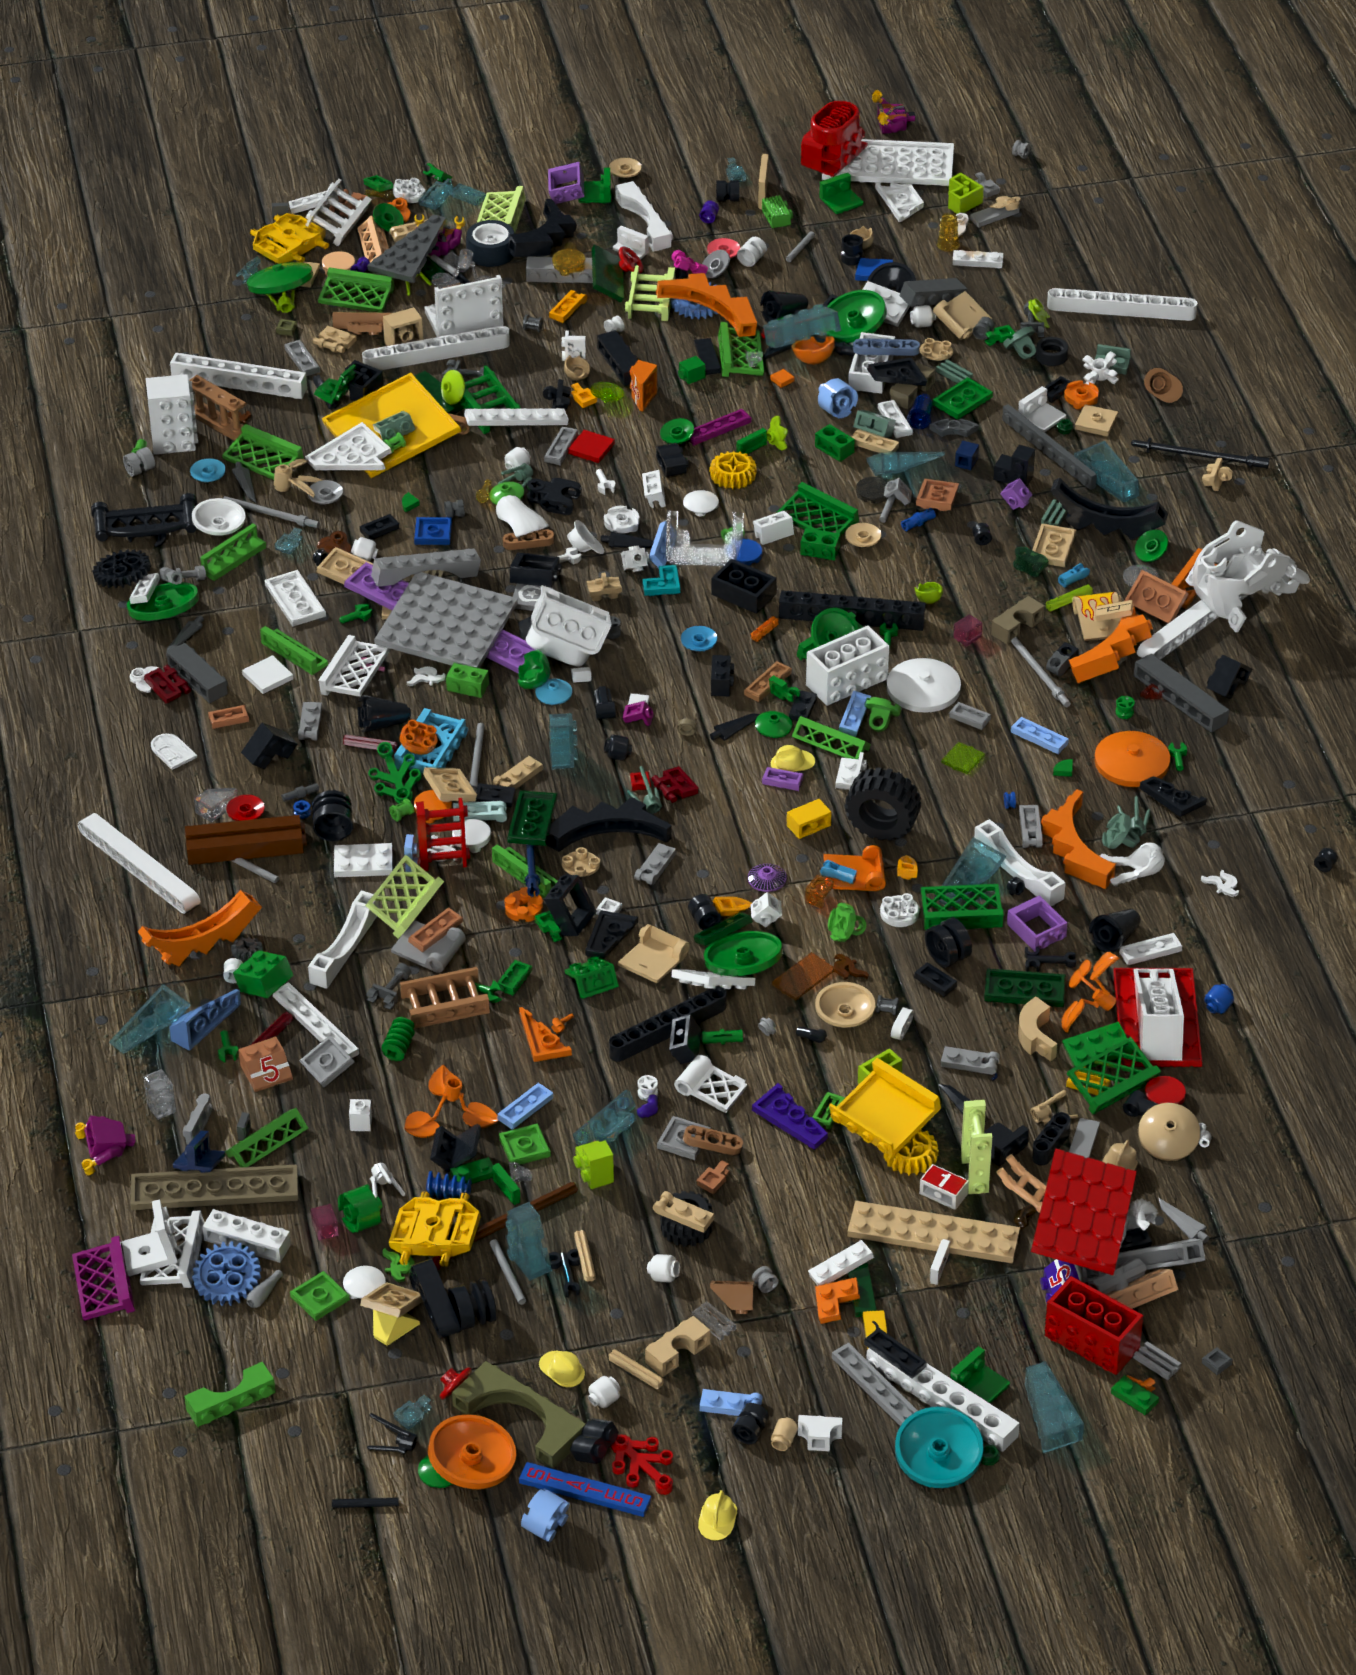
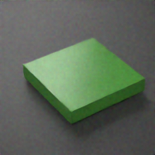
[499,1123,551,1167]
[290,1271,350,1321]

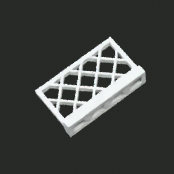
[319,635,390,697]
[140,1210,205,1288]

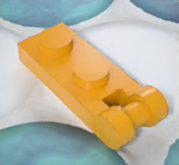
[549,290,587,323]

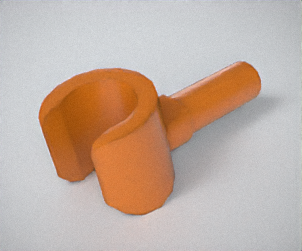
[551,1014,574,1034]
[1126,1375,1156,1392]

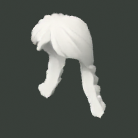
[1099,843,1165,886]
[1120,1198,1158,1247]

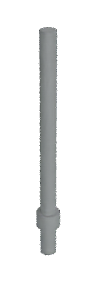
[223,496,320,528]
[1011,637,1071,707]
[469,723,485,802]

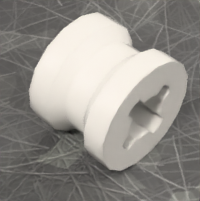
[604,316,625,332]
[223,958,243,983]
[638,1075,658,1101]

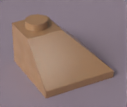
[710,1281,754,1314]

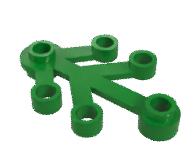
[368,742,422,804]

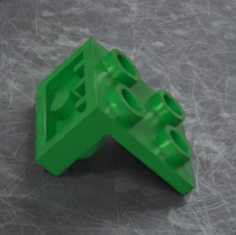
[578,167,611,204]
[819,172,863,214]
[314,364,356,405]
[564,957,619,999]
[950,1346,1010,1403]

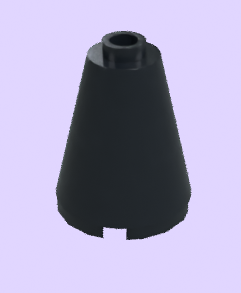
[760,291,808,324]
[358,695,411,732]
[1089,909,1141,952]

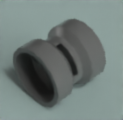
[973,317,995,340]
[444,499,465,518]

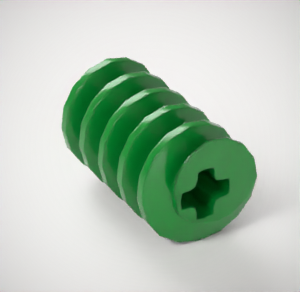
[381,1017,415,1061]

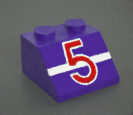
[1040,1259,1079,1304]

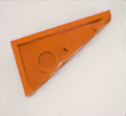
[519,1007,572,1062]

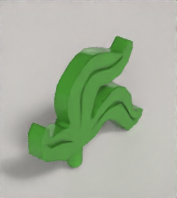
[383,1248,414,1282]

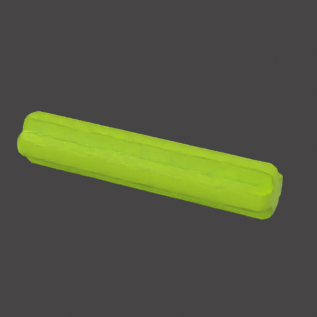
[1045,584,1093,612]

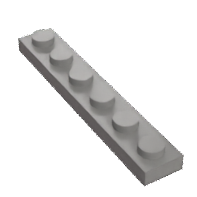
[832,1343,918,1426]

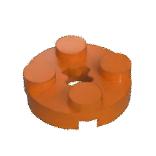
[1064,381,1099,409]
[504,887,543,922]

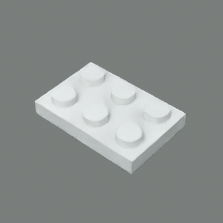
[862,281,910,327]
[334,843,392,877]

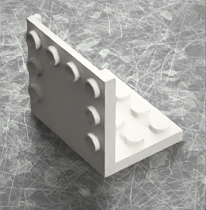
[424,275,503,337]

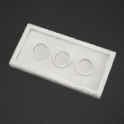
[265,570,326,627]

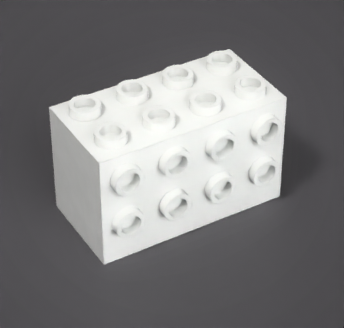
[146,374,198,455]
[806,626,889,706]

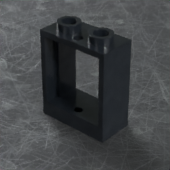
[510,552,562,588]
[544,874,597,936]

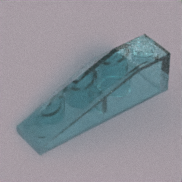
[867,452,945,479]
[934,837,1006,908]
[109,984,191,1054]

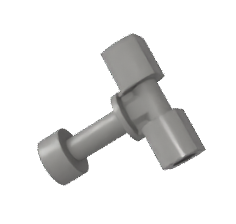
[160,566,206,585]

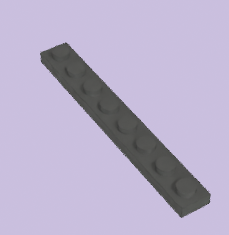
[1002,404,1097,490]

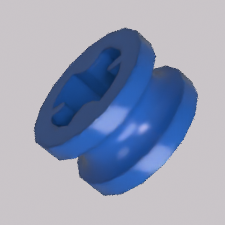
[1004,792,1016,809]
[293,800,311,819]

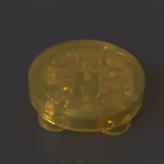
[552,249,586,276]

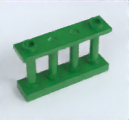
[460,365,521,434]

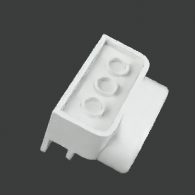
[526,585,611,667]

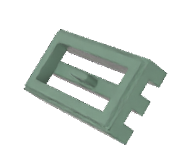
[936,360,973,384]
[1041,499,1068,526]

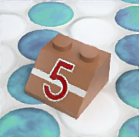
[239,1037,293,1092]

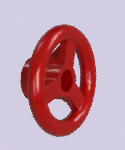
[619,246,643,274]
[439,1367,472,1400]

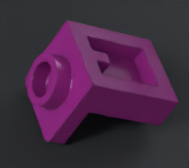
[623,701,654,726]

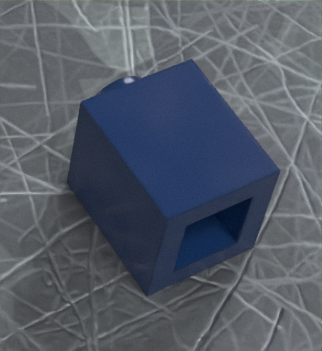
[955,441,979,470]

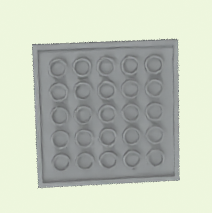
[375,572,518,668]

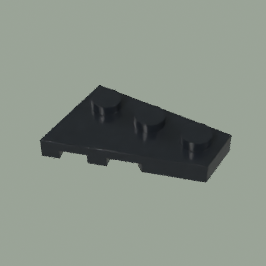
[867,357,928,386]
[585,910,638,959]

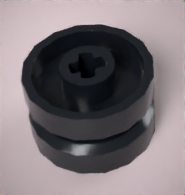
[925,917,972,968]

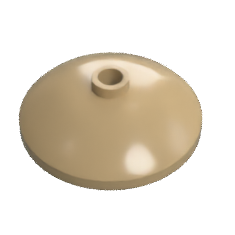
[815,982,875,1028]
[1138,1103,1200,1161]

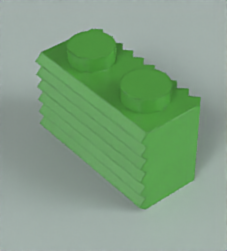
[762,195,793,229]

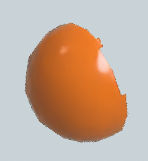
[791,335,835,365]

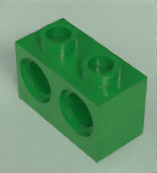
[815,424,855,462]
[800,528,840,560]

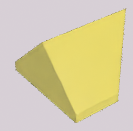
[373,1310,420,1346]

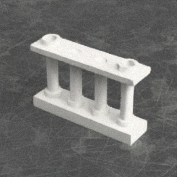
[305,179,372,246]

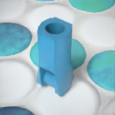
[1058,563,1090,588]
[820,860,857,884]

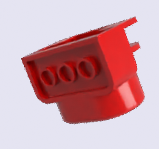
[801,101,868,177]

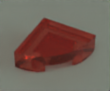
[1140,683,1167,699]

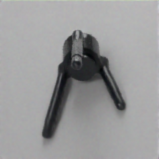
[367,1413,418,1454]

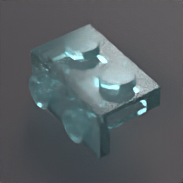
[419,178,453,210]

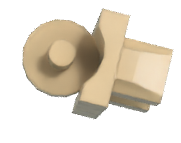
[1202,458,1233,491]
[587,572,622,601]

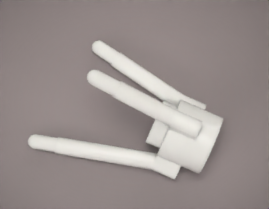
[370,1163,405,1198]

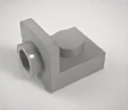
[884,478,912,505]

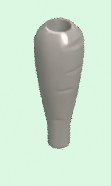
[247,1270,283,1308]

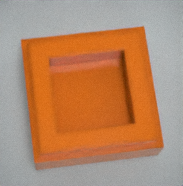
[770,369,794,388]

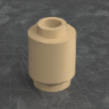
[771,1417,798,1451]

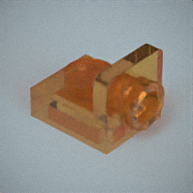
[805,875,834,909]

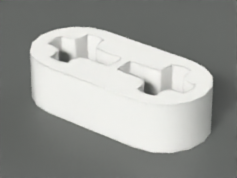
[891,1007,914,1040]

